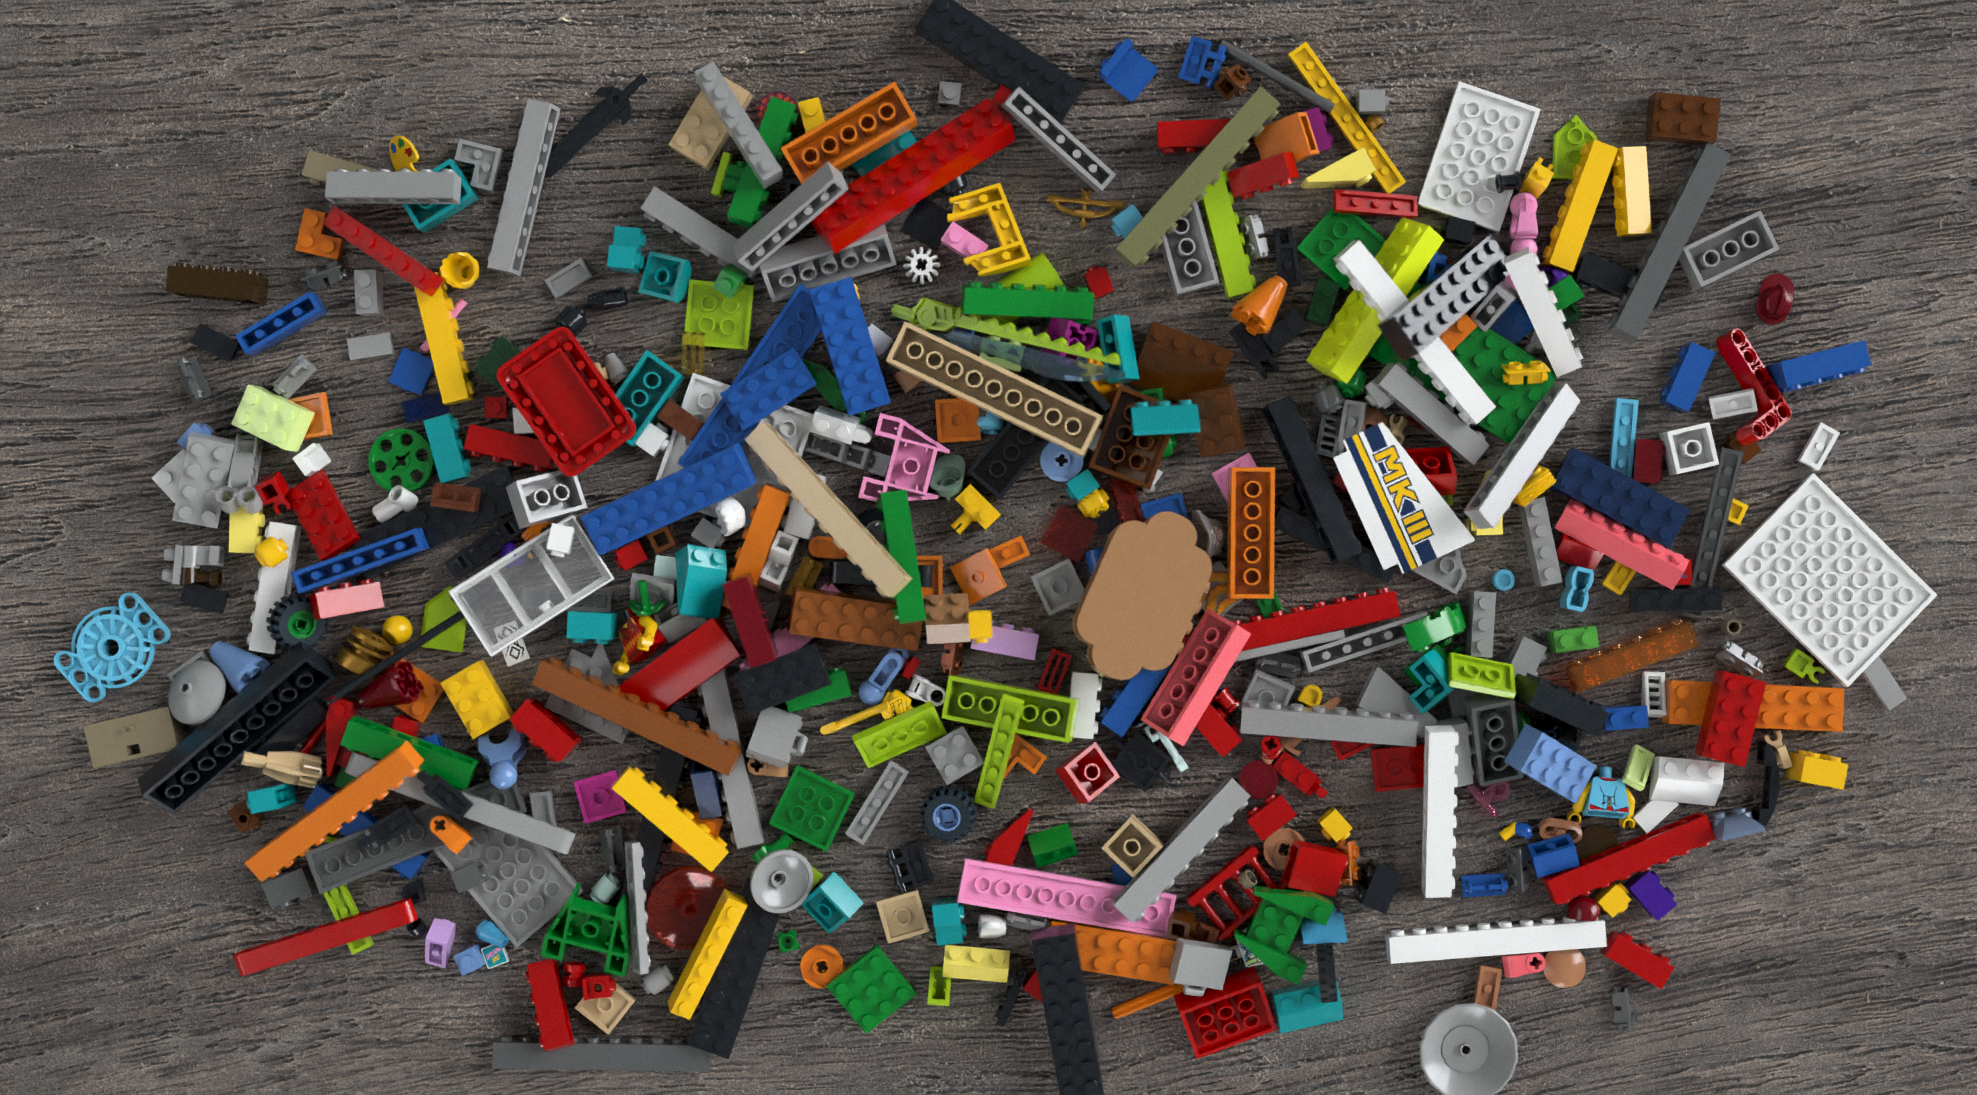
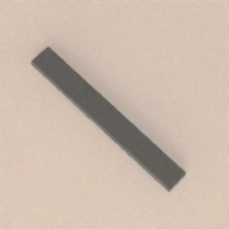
[1681,447,1744,620]

